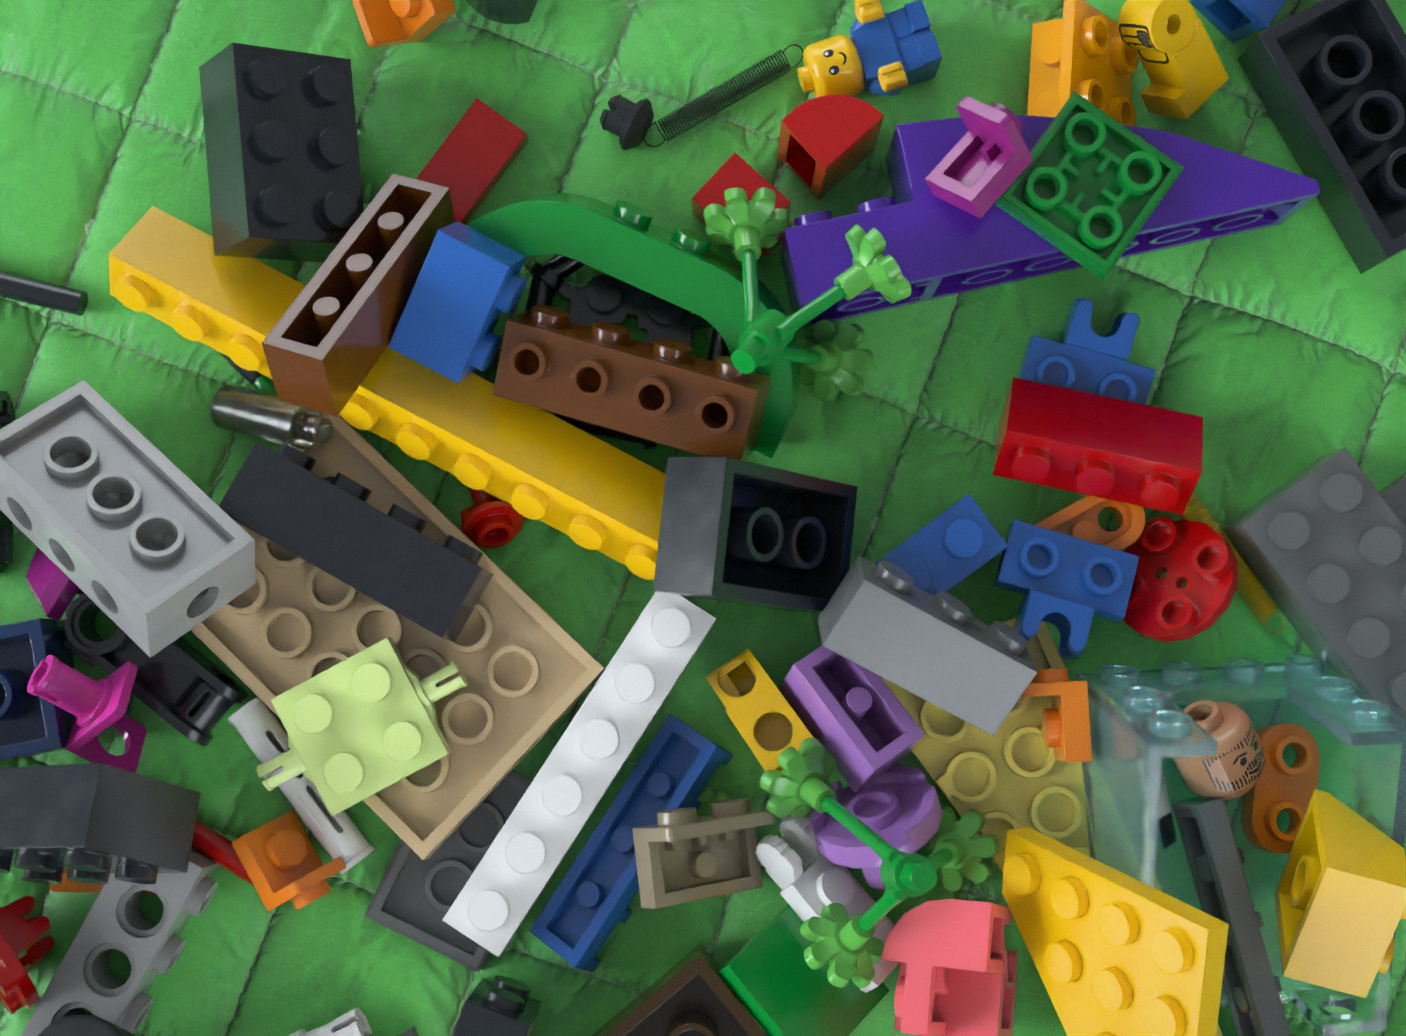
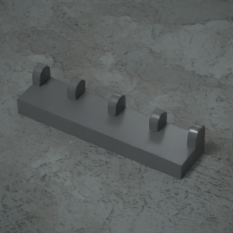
[1172,796,1296,1036]

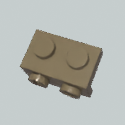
[632,798,776,909]

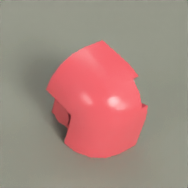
[881,899,1018,1036]

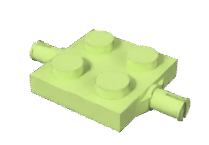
[256,637,468,817]

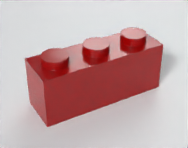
[992,377,1203,515]

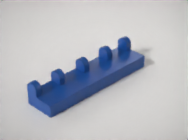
[529,714,733,972]

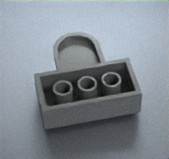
[1221,448,1406,737]

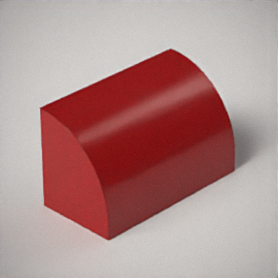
[777,94,884,200]

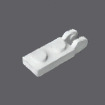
[755,814,900,993]

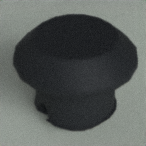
[600,94,654,151]

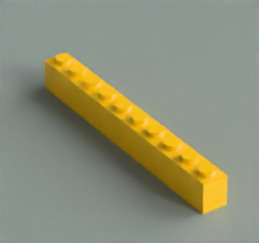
[108,206,666,580]

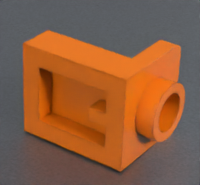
[352,0,456,48]
[1021,668,1092,763]
[231,809,347,912]

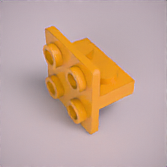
[1027,0,1139,126]

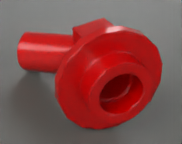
[460,487,524,548]

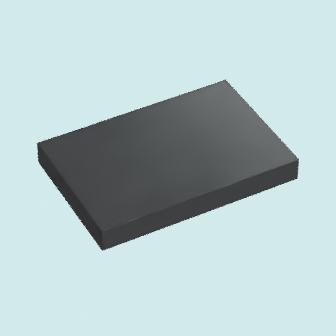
[364,770,533,973]

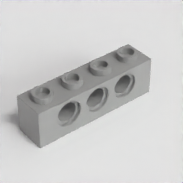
[21,847,218,1036]

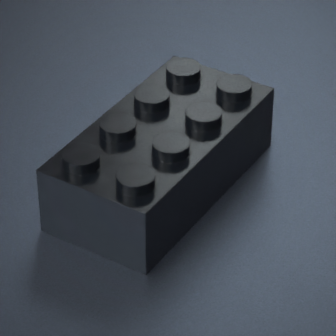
[1237,0,1406,274]

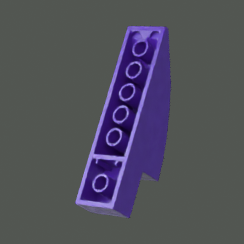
[780,116,1321,329]

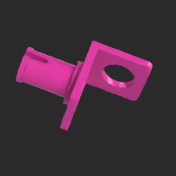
[27,655,147,773]

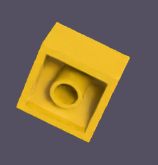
[1274,789,1406,998]

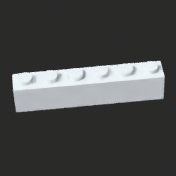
[443,591,716,957]

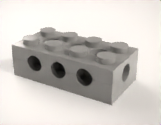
[0,380,256,658]

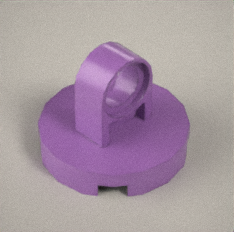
[809,764,943,890]

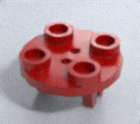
[1122,517,1238,642]
[0,896,55,1015]

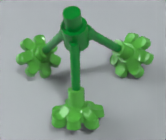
[703,187,911,402]
[760,738,1000,988]

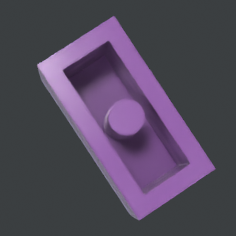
[779,646,925,793]

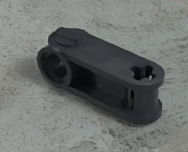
[61,593,248,746]

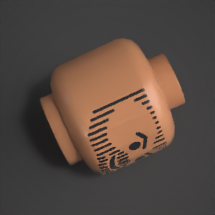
[1167,700,1266,800]

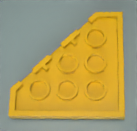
[1002,826,1229,1036]

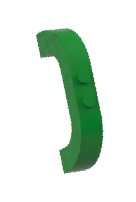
[468,193,801,459]

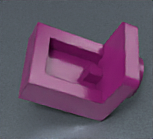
[925,96,1033,219]

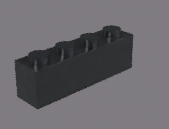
[219,441,494,642]

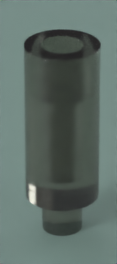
[211,384,333,449]

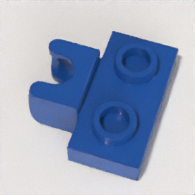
[1018,298,1156,405]
[993,520,1140,659]

